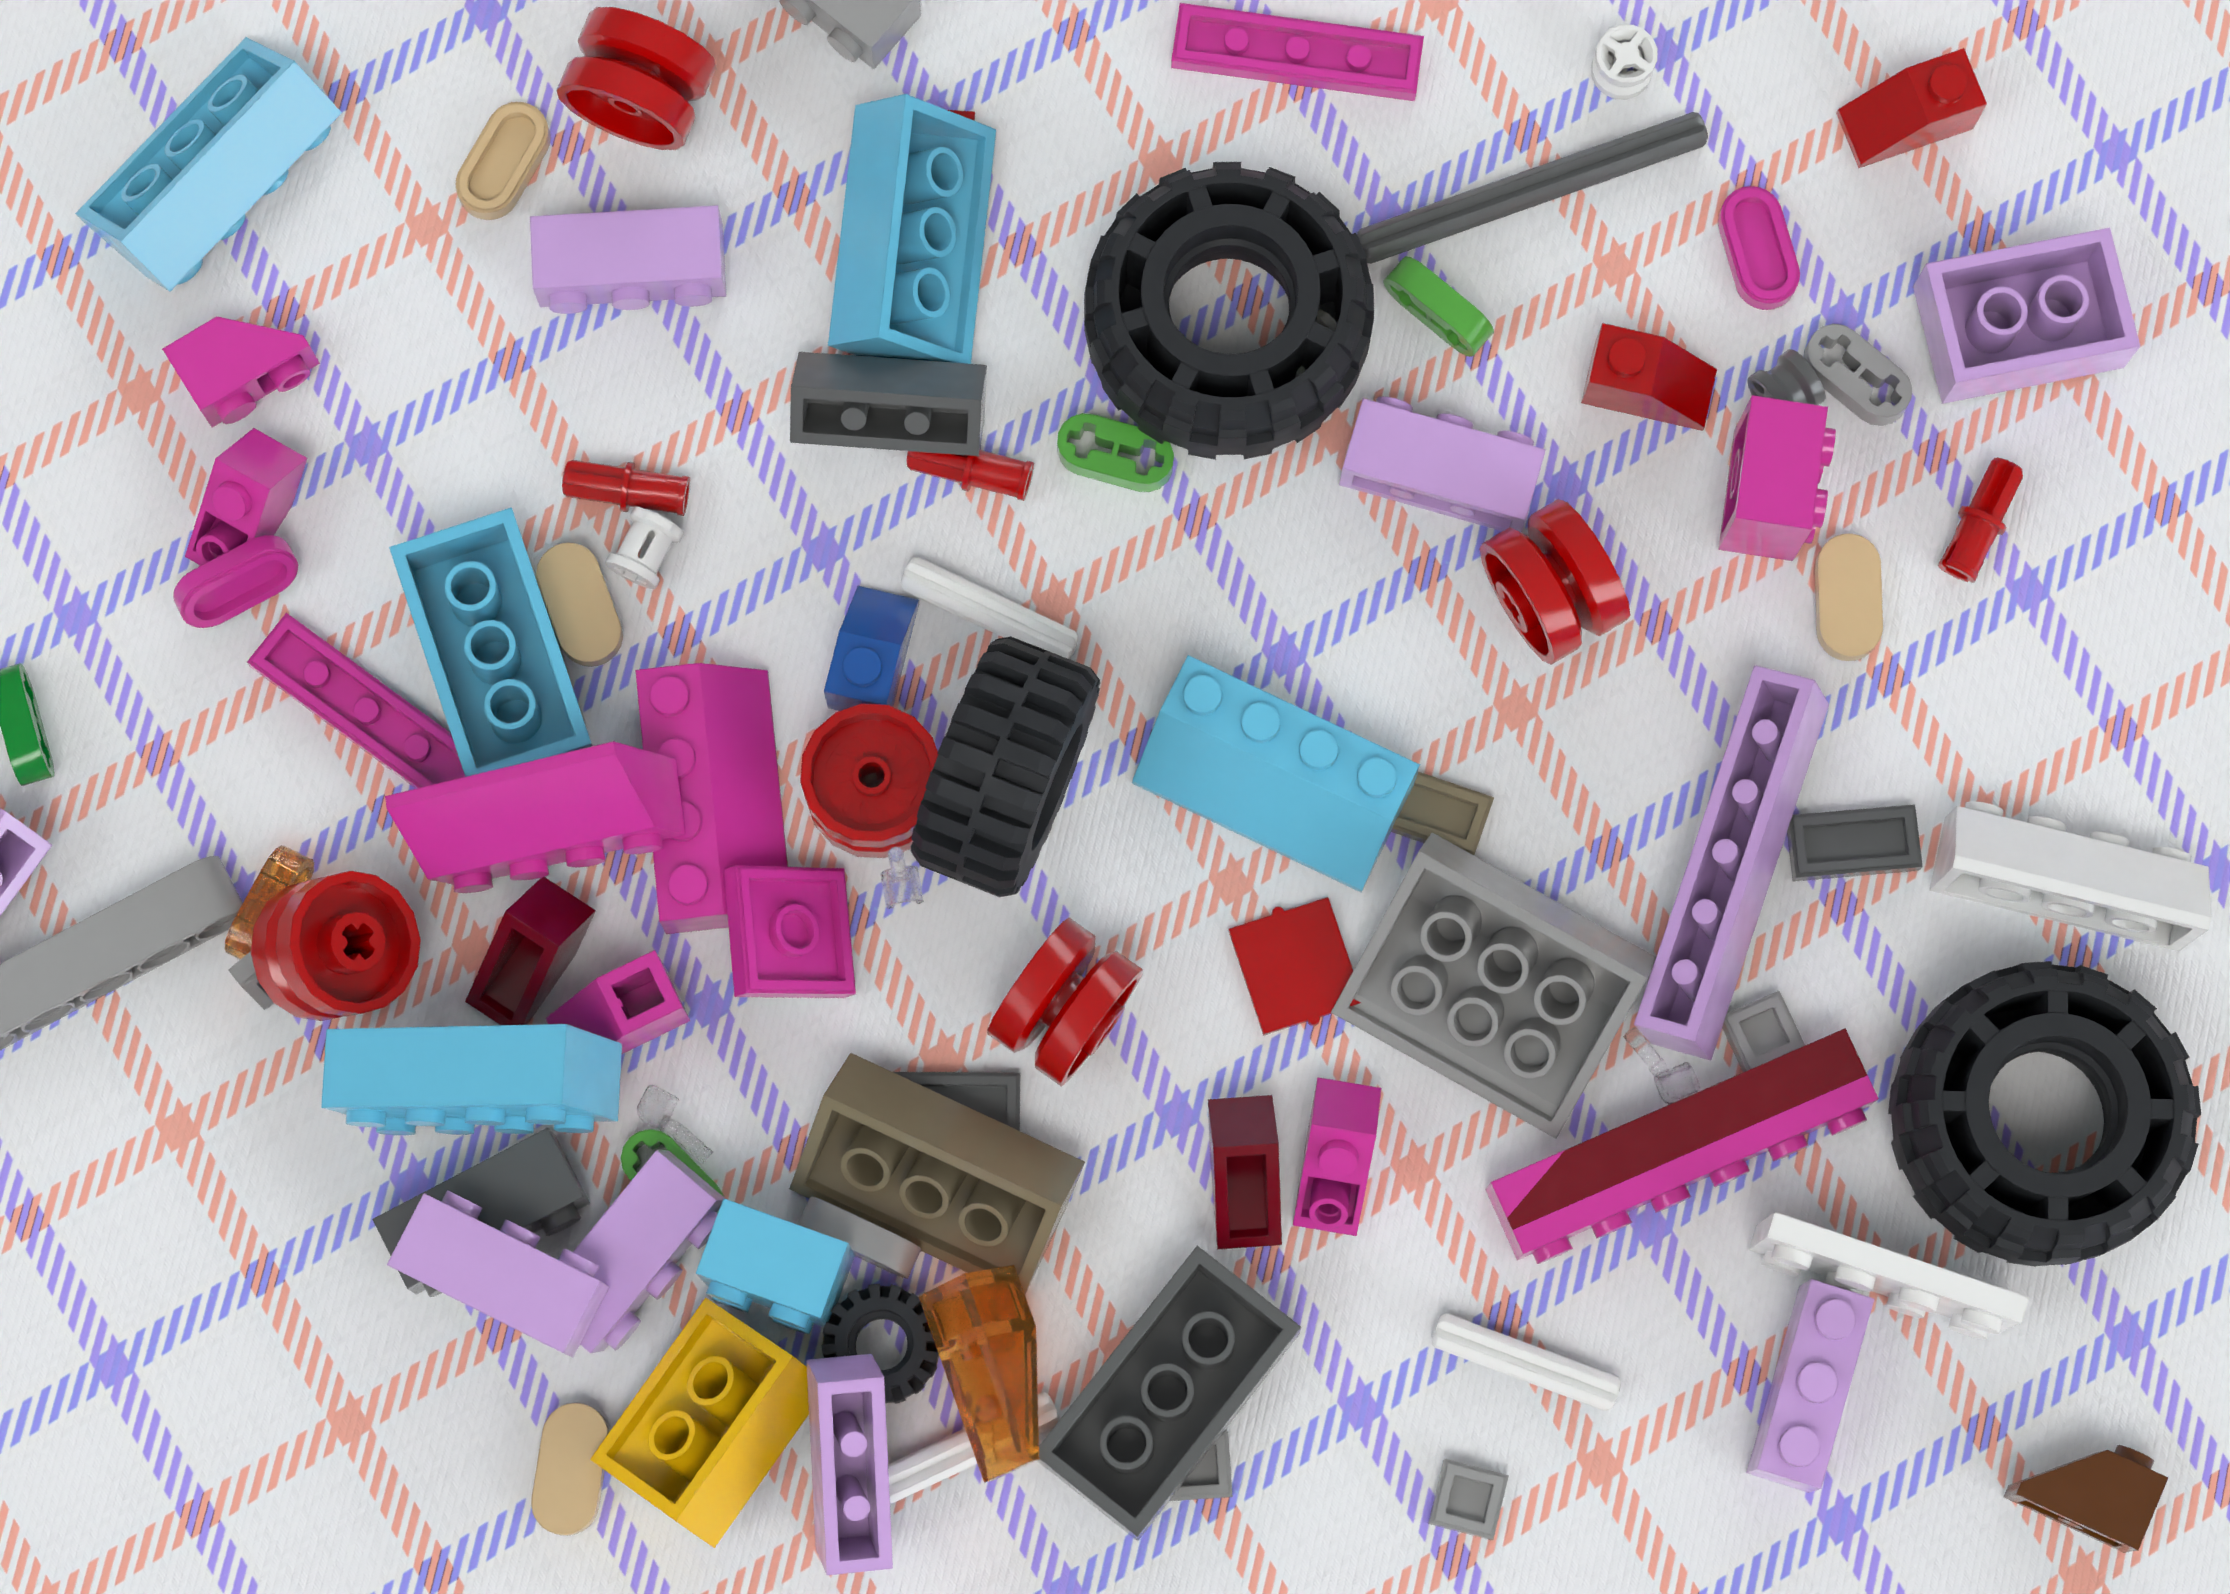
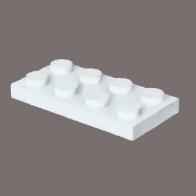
[1749,1212,2030,1339]

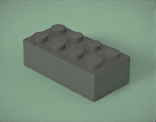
[1033,1245,1301,1541]

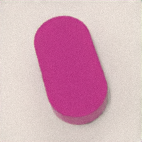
[1718,186,1800,310]
[173,535,298,628]

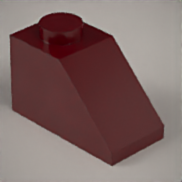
[465,877,596,1025]
[1208,1095,1282,1250]

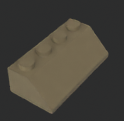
[789,1053,1085,1298]

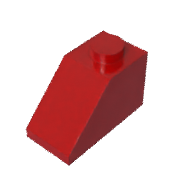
[1836,48,1987,168]
[1581,323,1717,431]

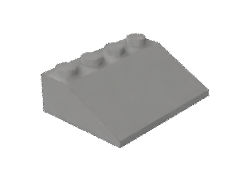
[1331,833,1656,1139]

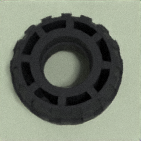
[1084,162,1374,460]
[1888,961,2201,1267]

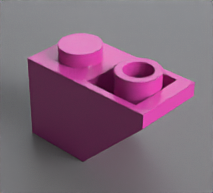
[162,316,320,428]
[185,428,308,566]
[545,950,690,1054]
[1293,1077,1382,1236]

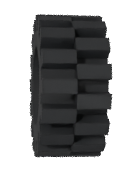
[821,1284,941,1404]

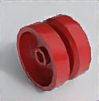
[556,7,716,150]
[1480,499,1630,665]
[800,704,938,858]
[251,871,421,1021]
[987,918,1143,1087]

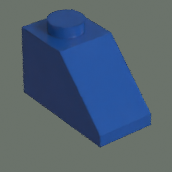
[824,586,919,711]

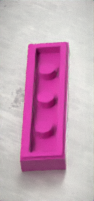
[1171,3,1424,101]
[247,613,465,789]

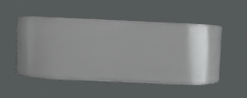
[1804,324,1912,426]
[797,1196,921,1279]

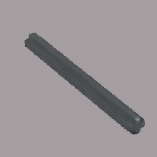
[1357,112,1708,264]

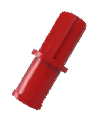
[907,446,1034,501]
[1938,457,2023,583]
[562,460,690,516]

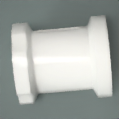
[605,506,684,589]

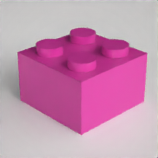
[1718,395,1836,561]

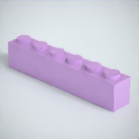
[1634,665,1829,1061]

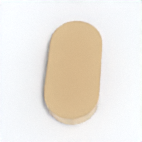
[455,102,551,220]
[1815,533,1883,661]
[536,543,623,667]
[531,1403,610,1536]

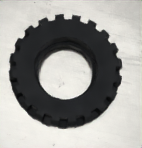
[910,636,1100,897]

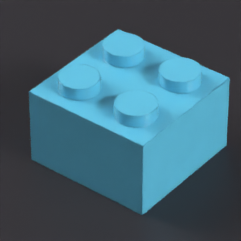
[696,1198,855,1334]

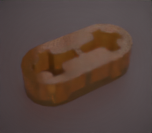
[224,845,314,960]

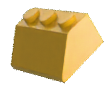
[590,1298,809,1548]

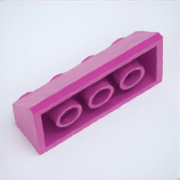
[635,663,788,934]
[385,741,685,893]

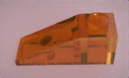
[919,1265,1039,1483]

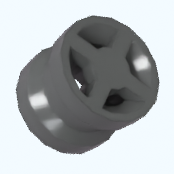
[1747,349,1826,405]

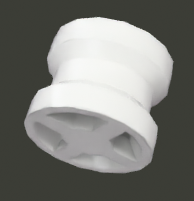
[1591,24,1658,100]

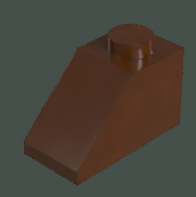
[2004,1445,2168,1553]

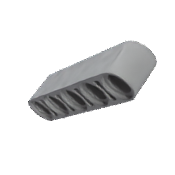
[0,856,248,1050]

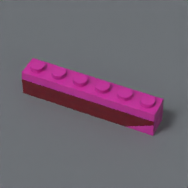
[1485,1028,1879,1264]

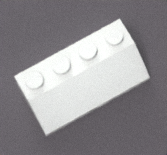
[1929,801,2212,951]

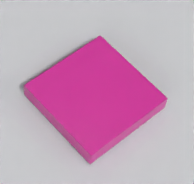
[724,865,856,998]

